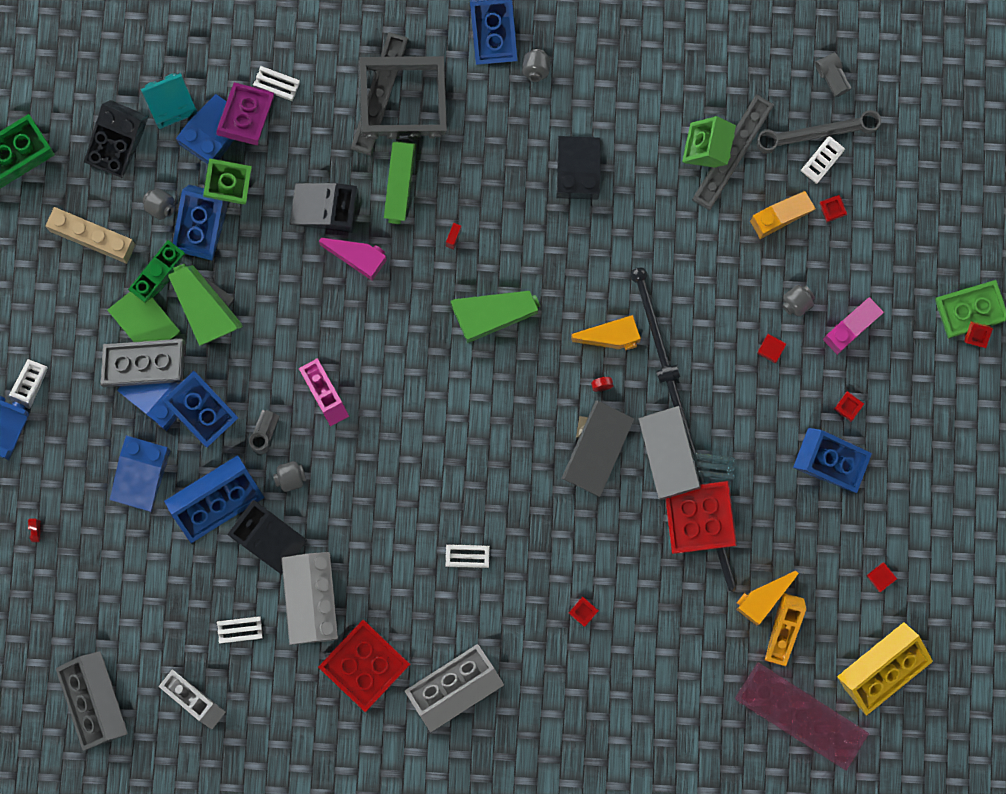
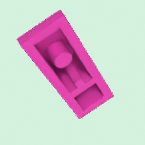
[319,238,387,281]
[823,297,884,355]
[299,358,349,427]

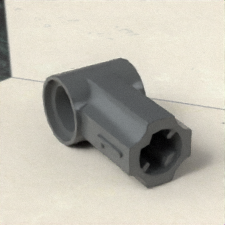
[815,52,851,97]
[249,410,280,455]

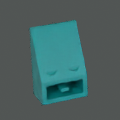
[141,73,197,129]

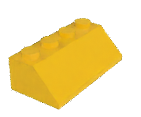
[837,622,933,716]

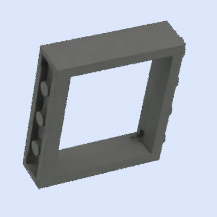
[358,56,447,140]

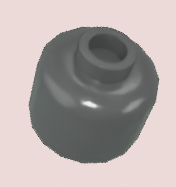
[522,49,551,82]
[143,188,175,220]
[782,285,815,317]
[273,461,306,492]

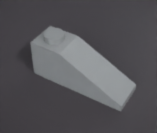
[158,669,225,729]

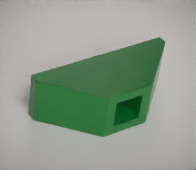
[128,240,185,303]

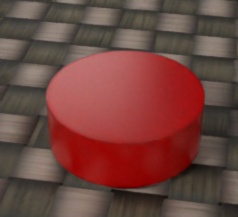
[591,377,614,392]

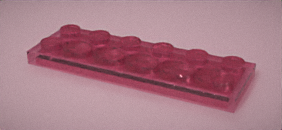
[734,662,869,771]

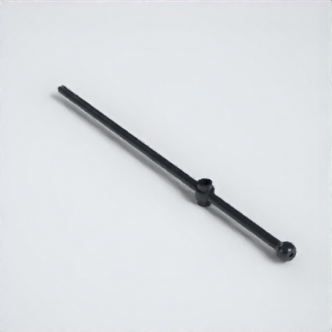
[630,267,736,592]

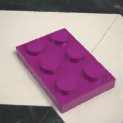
[216,82,274,146]

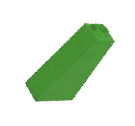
[384,141,416,224]
[168,264,243,346]
[451,291,540,343]

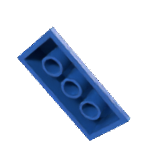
[164,455,264,543]

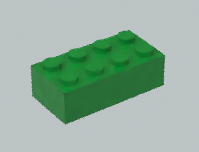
[0,114,55,189]

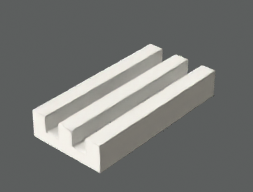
[253,66,300,101]
[446,545,489,568]
[217,617,263,644]

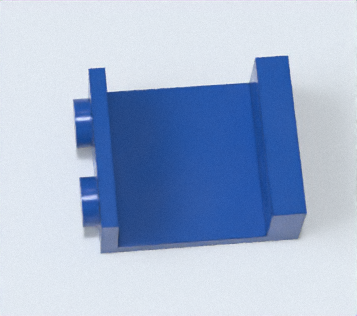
[0,396,30,460]

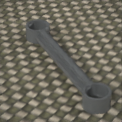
[756,110,881,153]

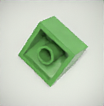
[682,116,736,168]
[203,158,252,205]

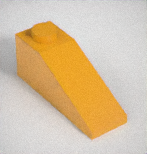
[750,191,815,239]
[571,315,641,350]
[736,571,799,626]
[765,593,806,666]

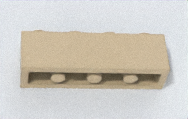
[46,207,136,264]

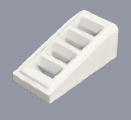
[801,136,845,184]
[9,359,48,409]

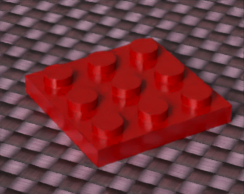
[665,481,737,554]
[318,620,411,713]

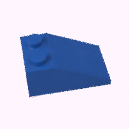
[470,0,518,65]
[176,94,234,165]
[173,185,228,260]
[162,371,238,447]
[117,382,179,431]
[793,428,872,493]
[110,435,171,512]

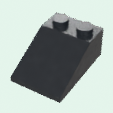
[556,136,600,200]

